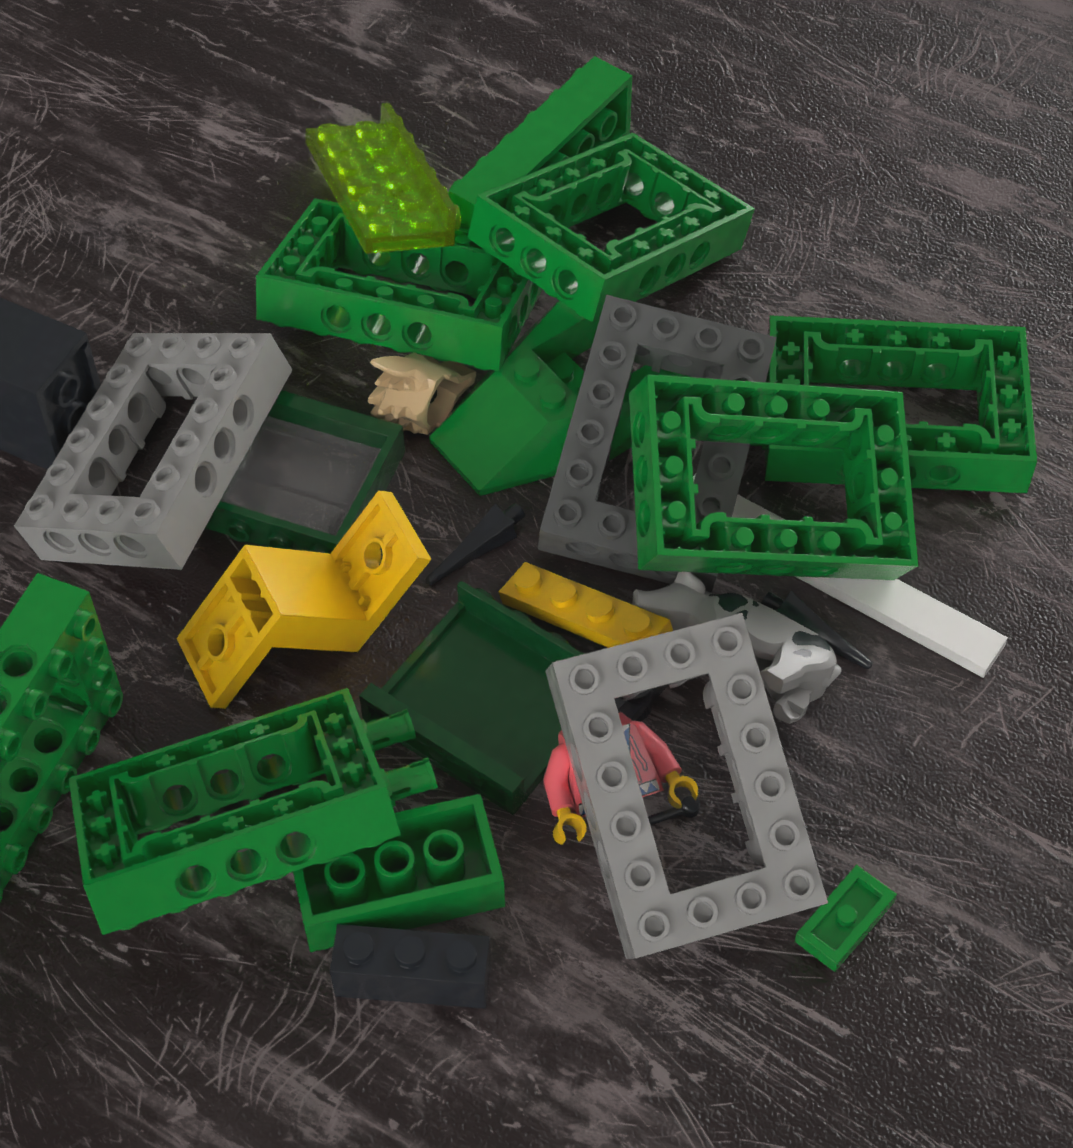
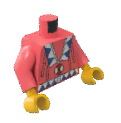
[543,712,698,845]

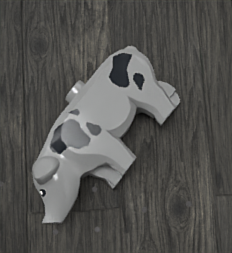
[632,572,842,724]

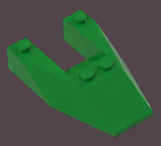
[429,300,690,496]

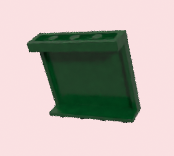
[359,581,584,816]

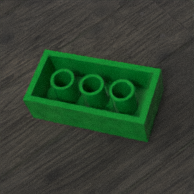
[293,794,505,952]

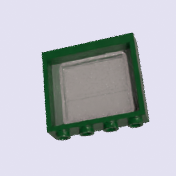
[204,390,405,554]

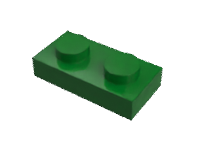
[795,865,897,972]

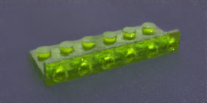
[306,103,461,254]

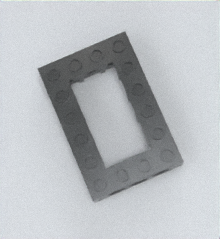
[538,295,777,593]

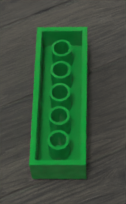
[448,56,632,229]

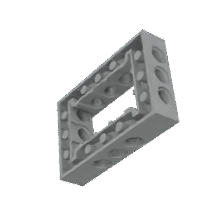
[14,333,292,570]
[545,613,828,959]

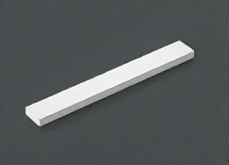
[693,473,1008,678]

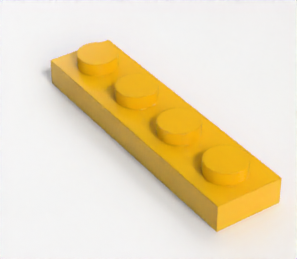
[498,562,673,648]

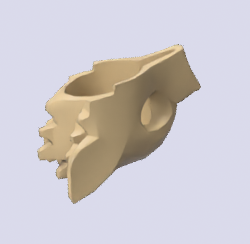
[368,353,476,435]

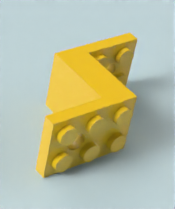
[176,490,431,709]

